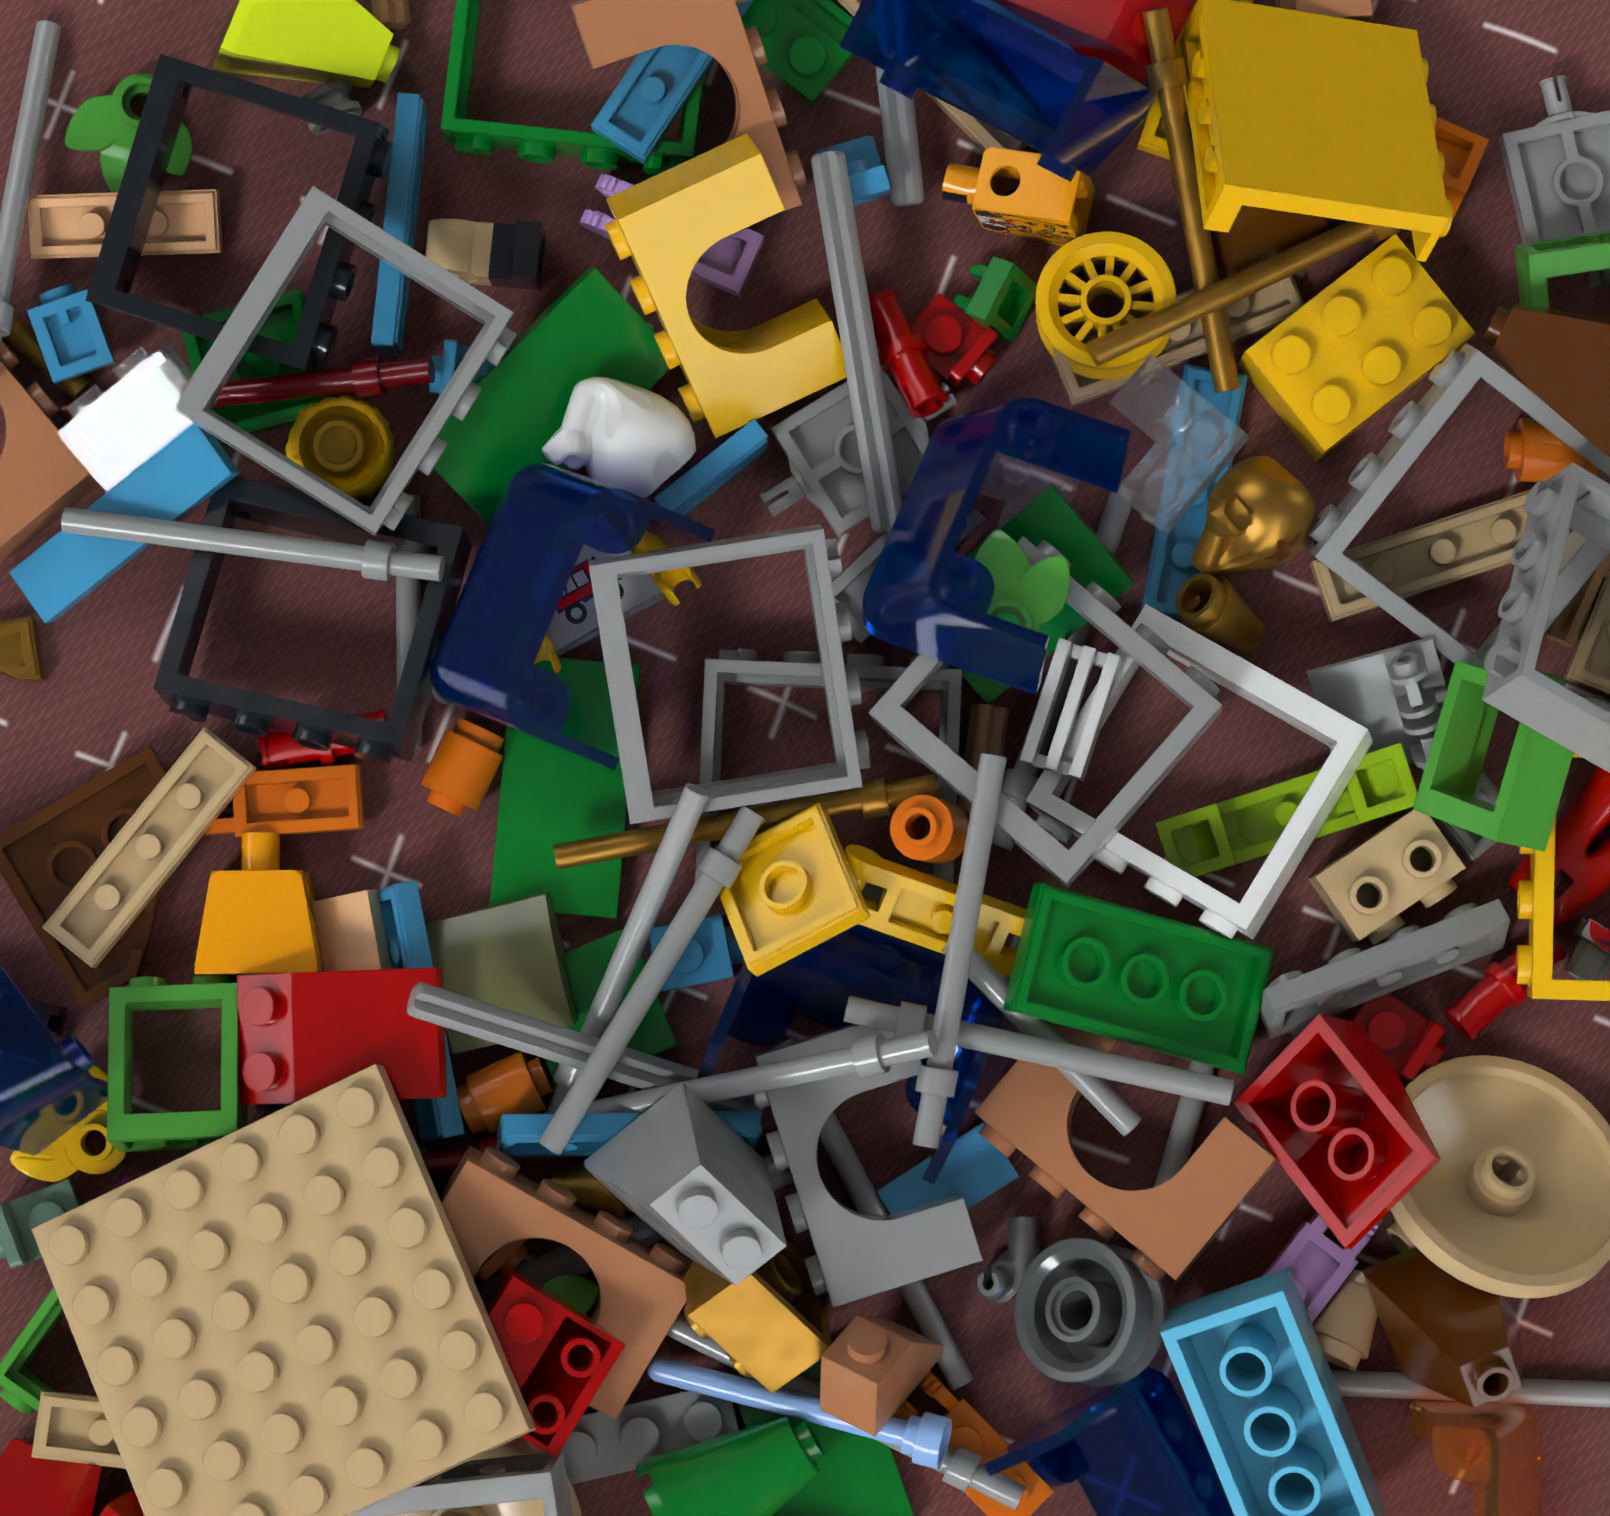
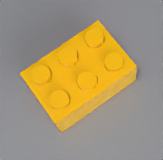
[1238,234,1476,462]

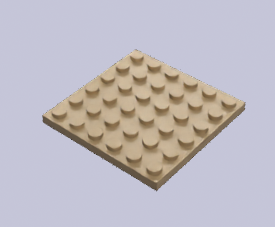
[31,1064,536,1516]

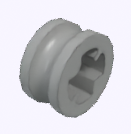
[303,79,363,135]

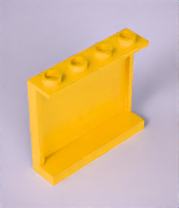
[1180,0,1453,262]

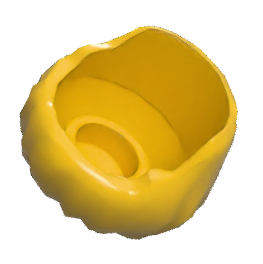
[285,395,395,502]

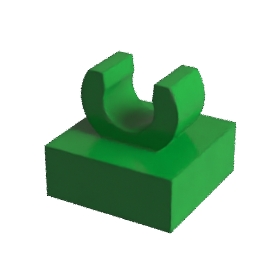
[954,256,1037,344]

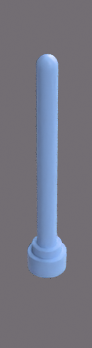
[647,1356,952,1470]

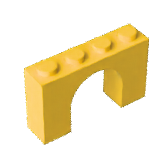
[604,133,847,439]

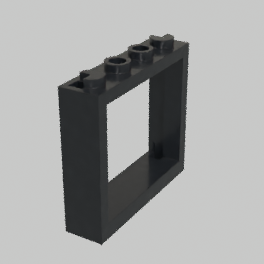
[85,54,393,372]
[154,476,472,764]

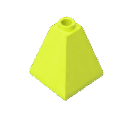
[213,0,401,88]

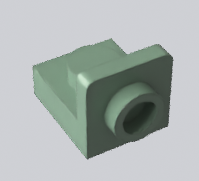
[0,1178,83,1269]

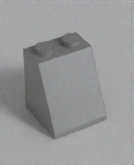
[584,1082,787,1286]

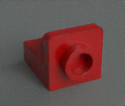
[911,293,1000,392]
[1350,994,1446,1082]

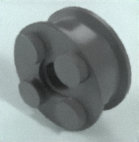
[1014,1238,1167,1387]

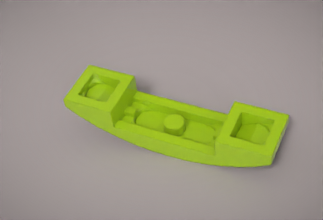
[1155,743,1418,878]

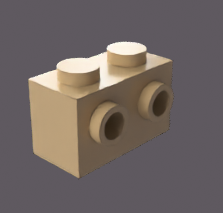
[1308,808,1466,945]

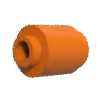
[1503,418,1598,482]
[420,718,505,817]
[890,795,969,864]
[456,1051,554,1135]

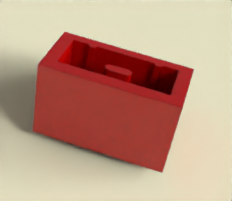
[486,1268,625,1459]

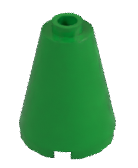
[635,1416,825,1516]

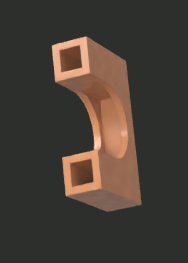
[570,0,808,213]
[0,340,104,566]
[974,1023,1276,1282]
[439,1146,689,1420]

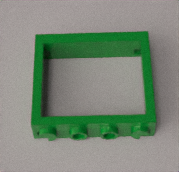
[441,0,707,175]

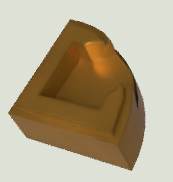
[0,616,45,681]

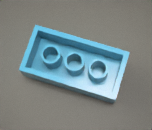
[1160,1267,1385,1516]

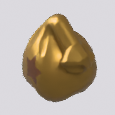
[1191,456,1317,574]

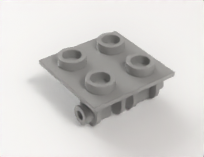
[1307,636,1447,772]

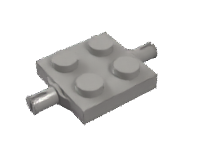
[1498,75,1610,291]
[760,366,957,538]

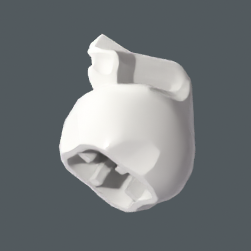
[541,377,696,502]

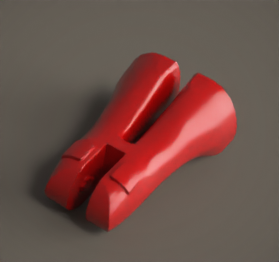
[1506,766,1610,930]

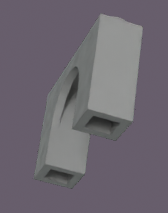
[753,1024,983,1308]

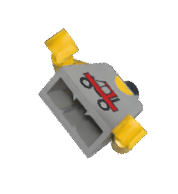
[510,494,702,682]

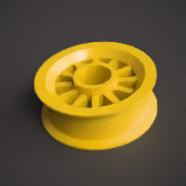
[1035,231,1176,380]

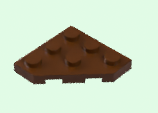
[0,746,168,1009]

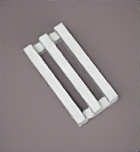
[1019,638,1123,781]

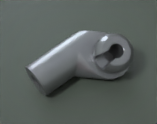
[976,1215,1040,1303]

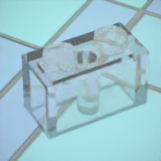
[56,343,217,492]

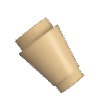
[1312,1269,1378,1371]

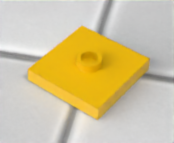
[719,802,871,977]

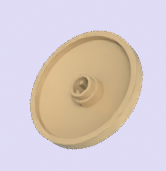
[1391,1055,1610,1299]

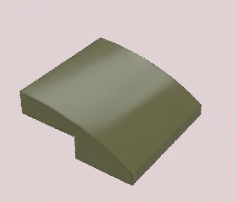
[425,891,579,1054]

